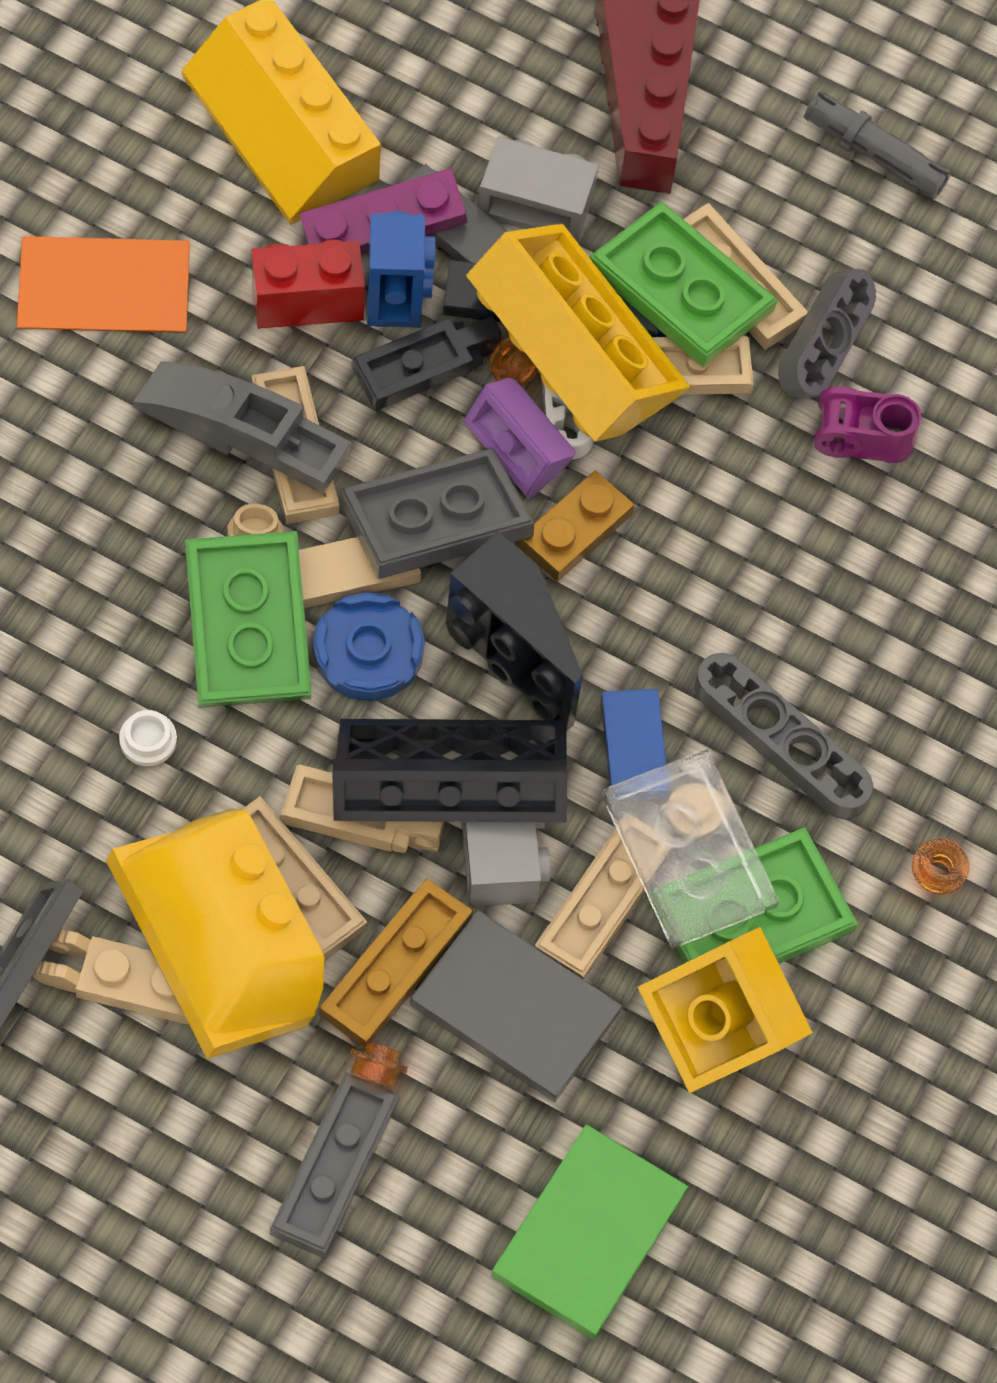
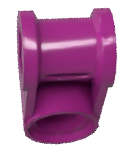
[814,386,921,463]

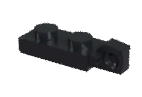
[352,316,502,411]

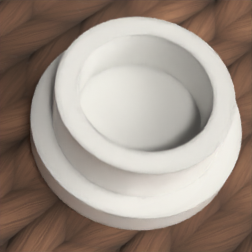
[119,710,177,766]

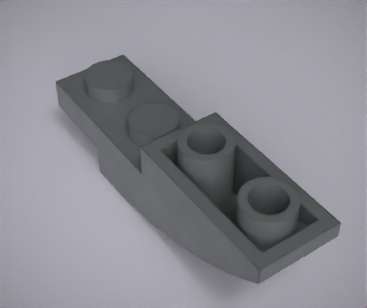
[133,361,351,494]

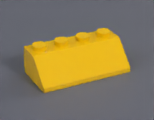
[182,0,381,225]
[466,223,690,442]

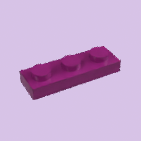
[300,168,468,255]

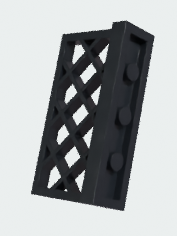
[332,719,567,823]

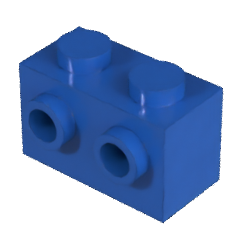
[367,211,435,328]

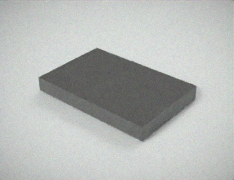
[340,448,534,579]
[410,910,622,1103]

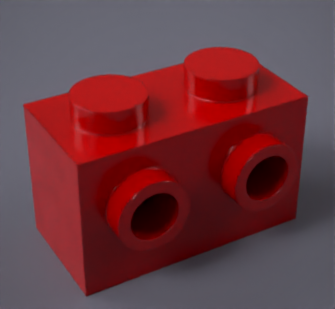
[252,239,365,329]

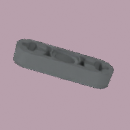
[778,269,876,399]

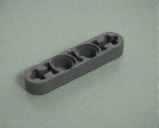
[695,653,873,820]

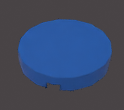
[313,592,425,701]

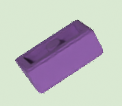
[463,378,576,499]

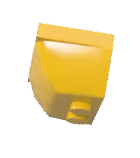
[106,809,324,1059]

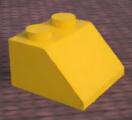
[637,927,813,1093]

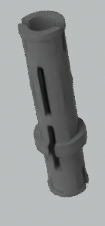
[804,90,952,200]

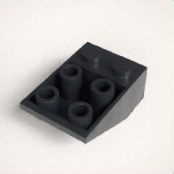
[446,531,583,731]

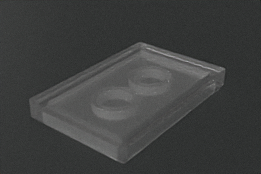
[601,749,779,949]

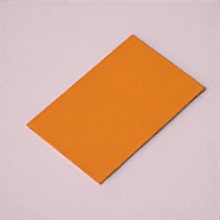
[17,236,190,333]

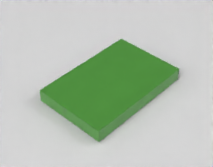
[589,201,778,367]
[185,531,312,708]
[650,827,858,964]
[491,1124,688,1340]

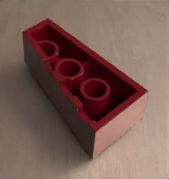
[595,0,700,194]

